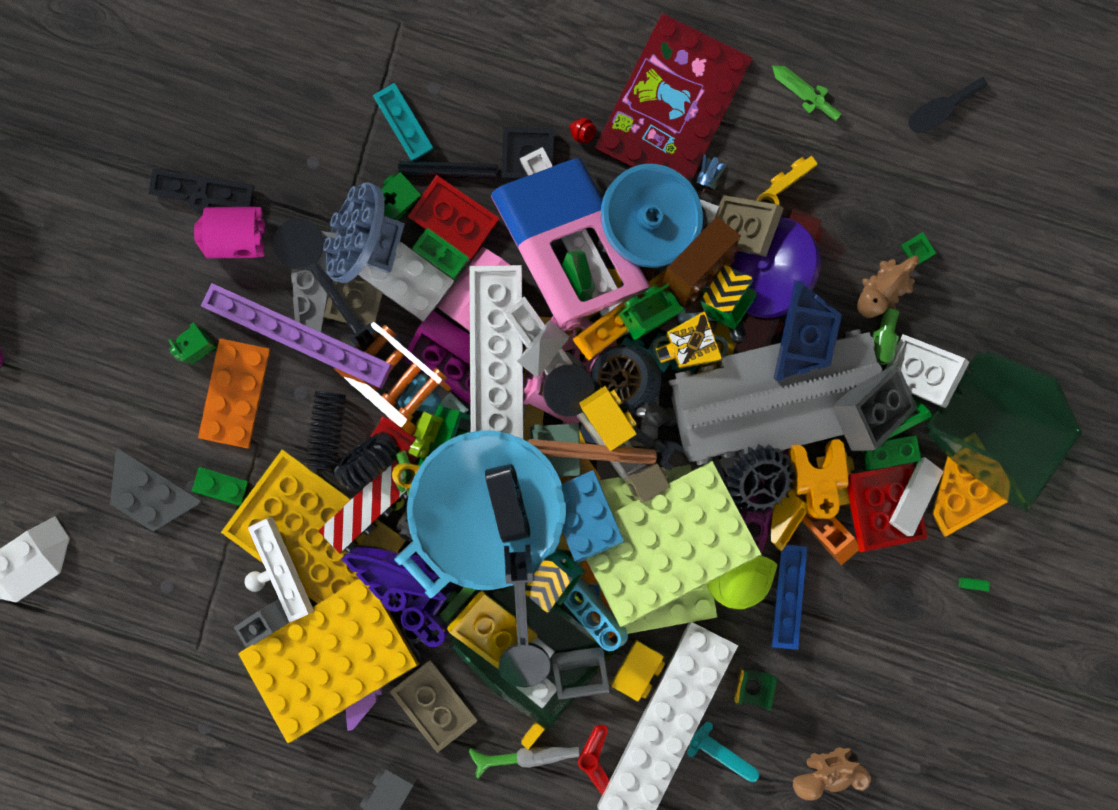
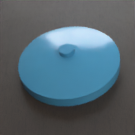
[601,164,703,268]

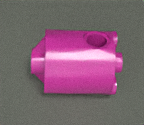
[194,207,265,259]

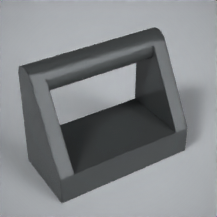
[551,647,610,700]

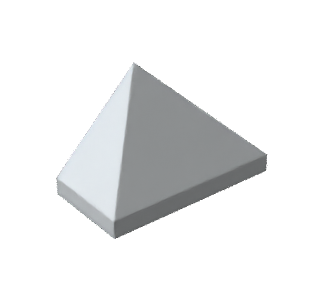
[517,320,569,378]

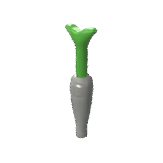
[469,747,580,779]

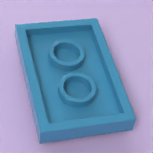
[561,470,625,563]

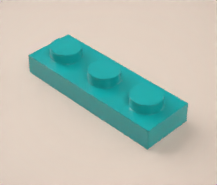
[373,83,434,161]

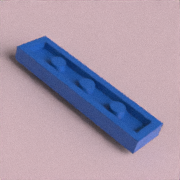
[771,545,807,650]

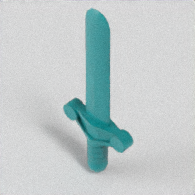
[687,722,759,782]

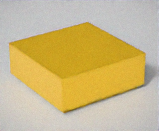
[521,721,545,750]

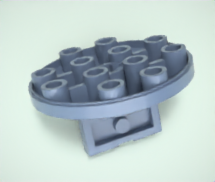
[323,182,405,283]

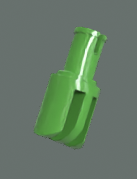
[873,308,900,366]

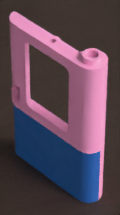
[491,158,651,331]

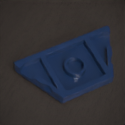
[773,280,842,381]

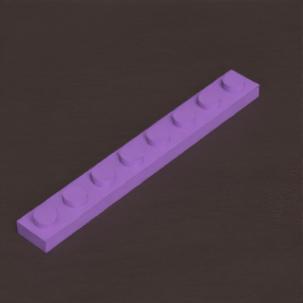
[201,283,393,389]

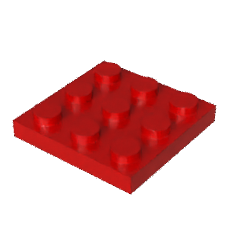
[847,463,928,552]

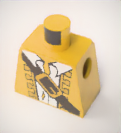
[655,312,722,368]

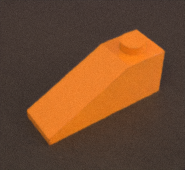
[802,498,859,565]

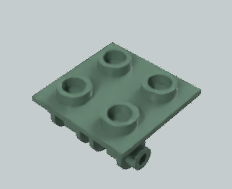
[530,423,581,477]

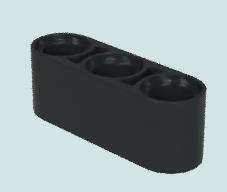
[485,464,531,543]

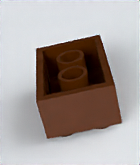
[661,216,741,309]

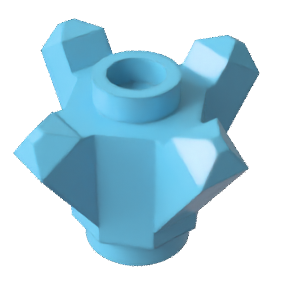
[398,374,441,414]

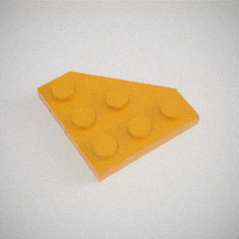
[932,432,1013,536]

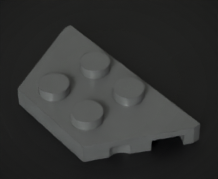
[110,448,202,532]

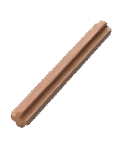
[528,439,657,465]

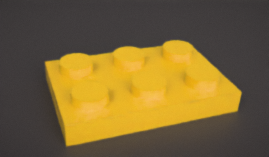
[447,590,538,669]

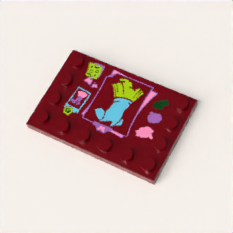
[594,13,753,183]

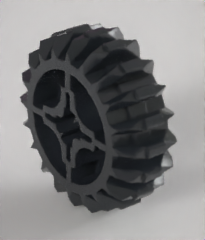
[334,432,400,491]
[725,444,796,513]

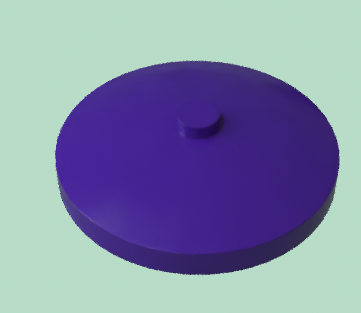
[730,217,821,318]

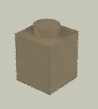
[624,464,670,503]

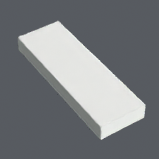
[889,458,944,536]

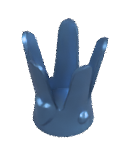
[696,154,729,194]

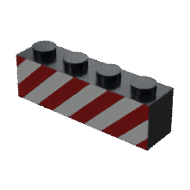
[318,461,408,554]

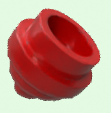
[569,118,596,143]

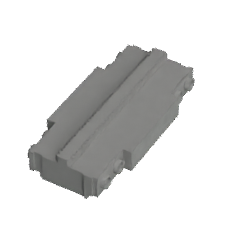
[669,329,882,465]

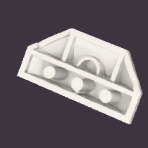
[0,516,70,602]

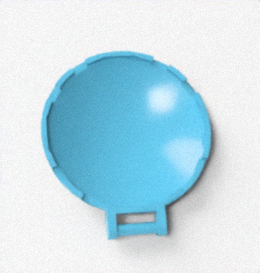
[394,430,566,599]

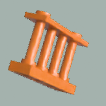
[334,322,451,435]

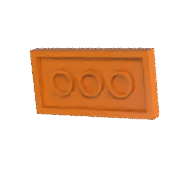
[198,338,271,449]

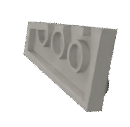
[291,231,338,333]

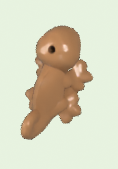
[857,255,920,318]
[793,747,871,801]

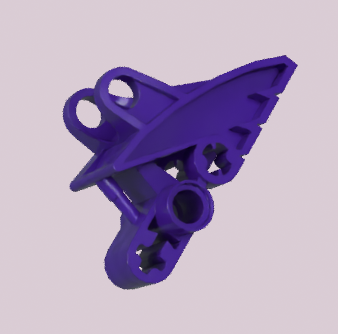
[342,545,455,647]

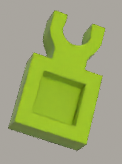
[408,412,443,459]

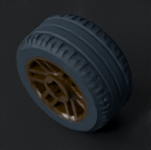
[590,345,661,414]

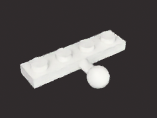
[245,517,314,622]

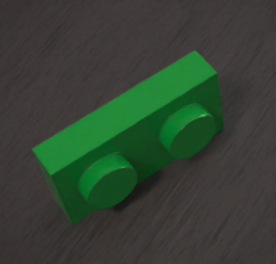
[192,467,249,506]

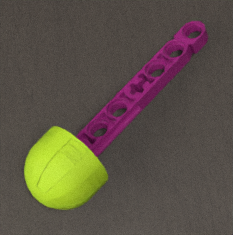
[707,448,789,609]

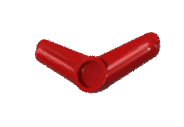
[578,724,610,795]

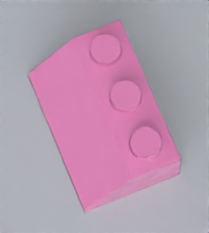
[436,247,523,333]

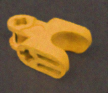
[788,439,848,519]

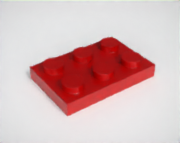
[408,175,500,261]

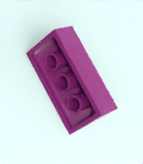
[402,311,471,405]

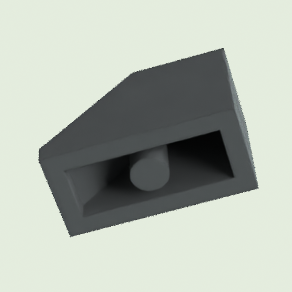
[233,599,290,648]

